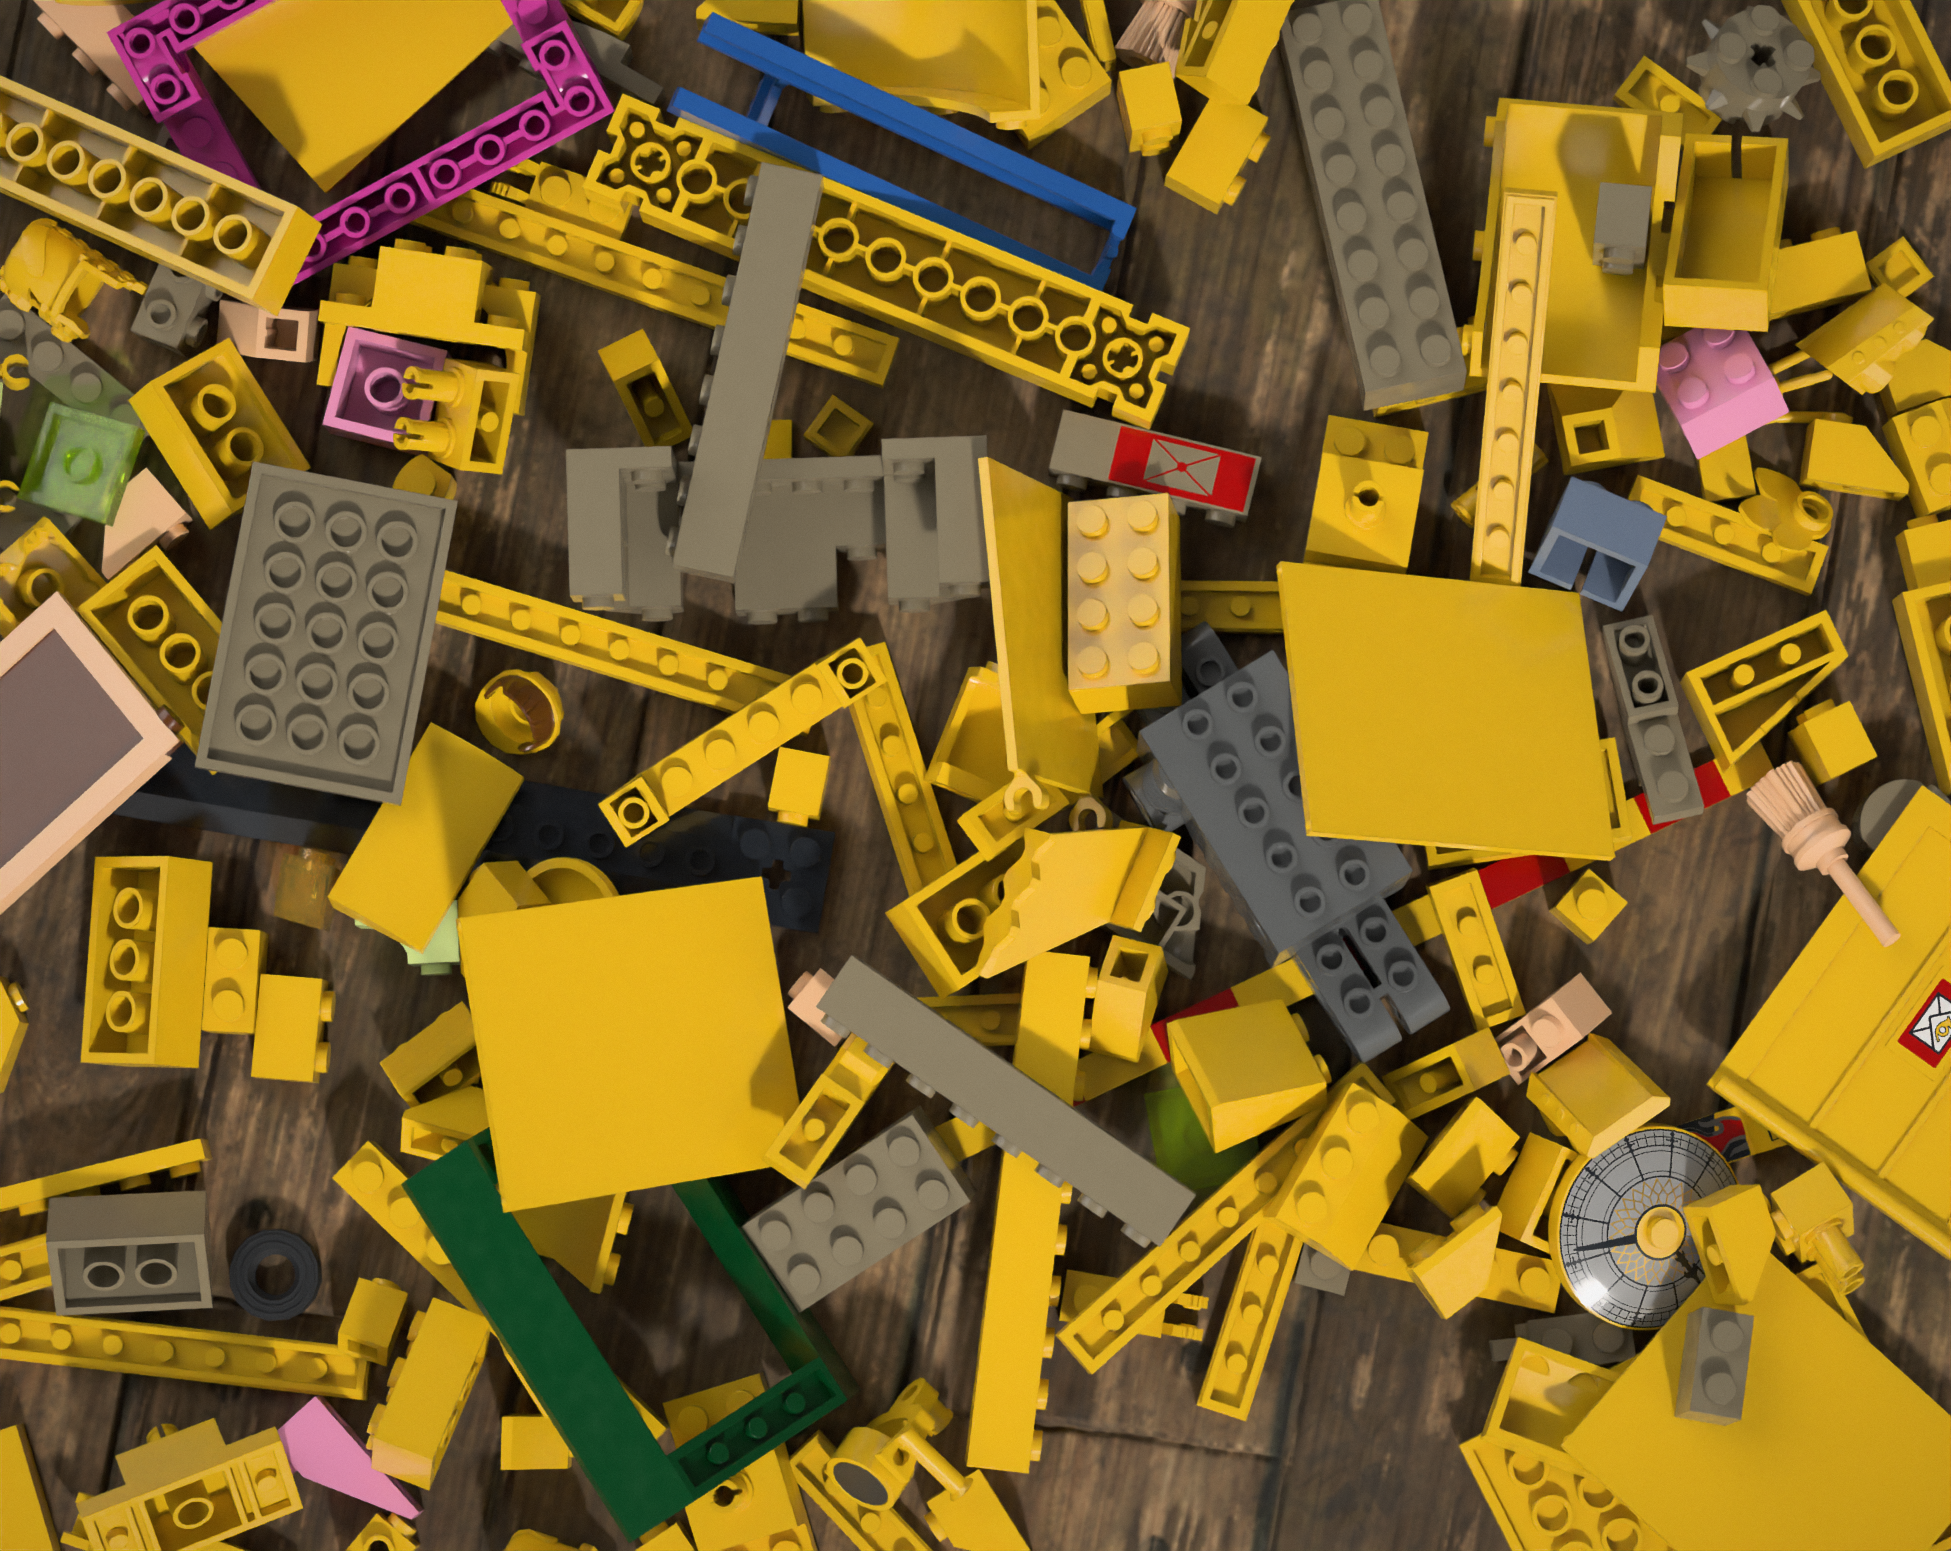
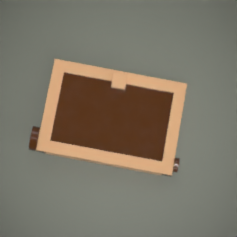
[0,591,185,915]

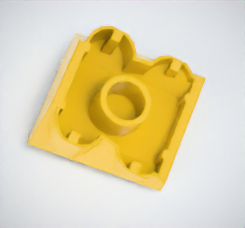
[1796,283,1934,395]
[0,516,107,638]
[1526,1032,1670,1159]

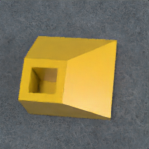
[1546,383,1665,475]
[1404,1204,1502,1320]

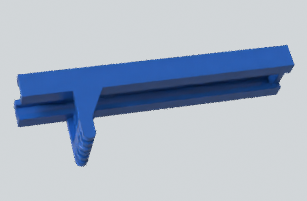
[667,12,1137,292]

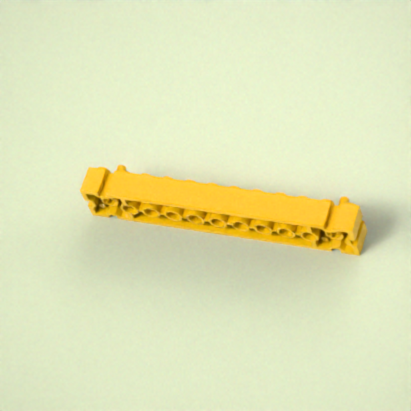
[582,93,1190,430]

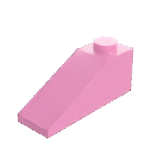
[277,1395,424,1519]

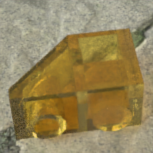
[273,847,342,933]

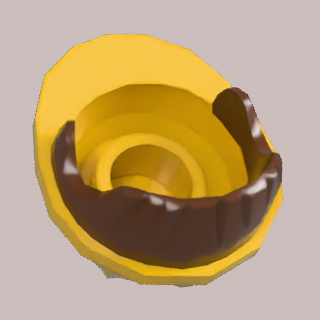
[475,669,565,755]

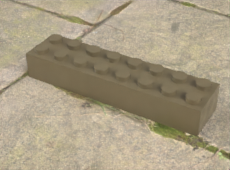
[1278,0,1467,411]

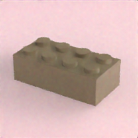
[742,1105,977,1313]

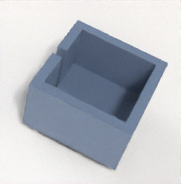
[1528,477,1667,612]

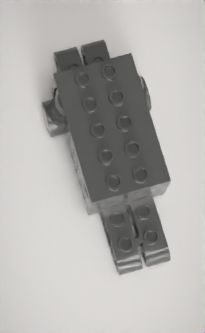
[1122,621,1450,1064]

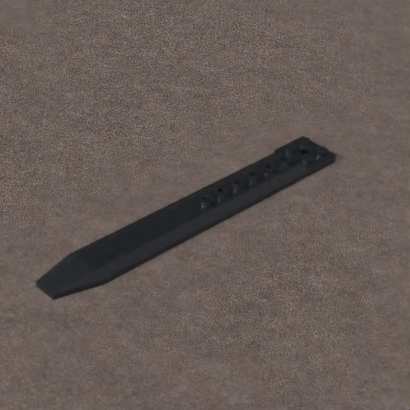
[112,734,836,934]

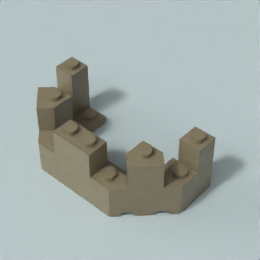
[566,435,990,624]

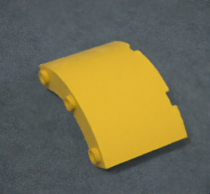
[801,0,1041,130]
[1461,98,1684,393]

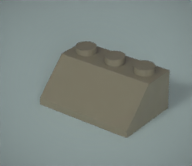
[46,1190,213,1316]

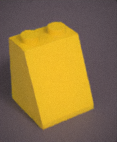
[1167,999,1332,1154]

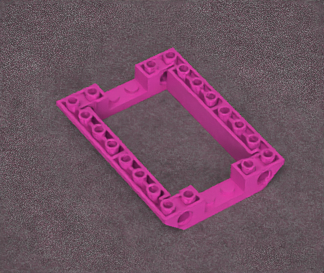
[106,0,615,286]

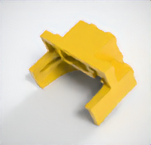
[317,239,541,416]

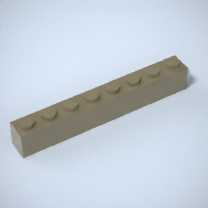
[665,162,824,584]
[816,955,1196,1248]

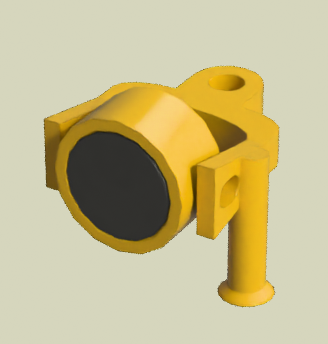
[824,1378,973,1511]

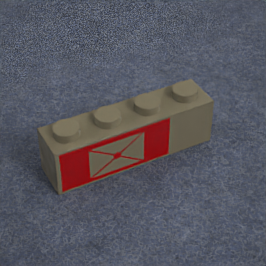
[1048,409,1262,528]

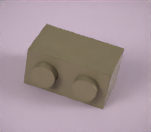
[1593,182,1652,275]
[1675,1307,1754,1426]

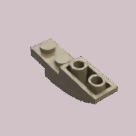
[486,21,667,109]
[1602,615,1704,825]

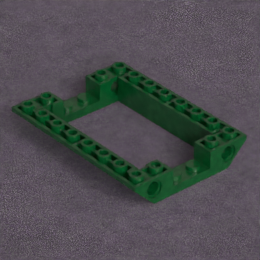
[401,1127,861,1543]

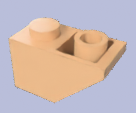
[216,299,321,363]
[102,468,193,581]
[1494,972,1612,1085]

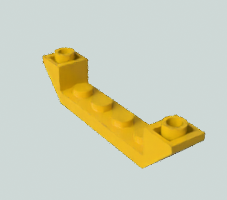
[598,637,888,848]

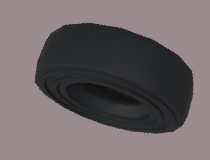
[229,1229,322,1321]

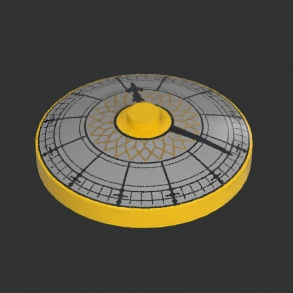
[1548,1123,1739,1330]

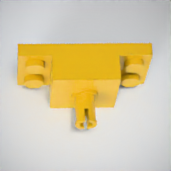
[1303,415,1429,574]
[662,1372,818,1551]
[76,1418,303,1551]

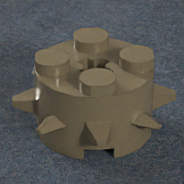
[1686,5,1821,133]

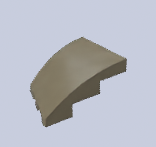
[1094,811,1206,980]

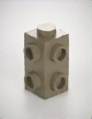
[130,264,223,358]

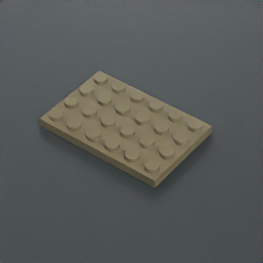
[195,461,458,806]

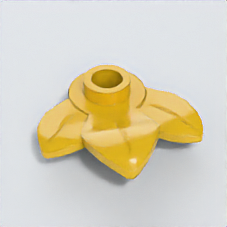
[1738,467,1833,553]

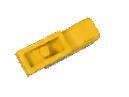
[762,1032,896,1189]

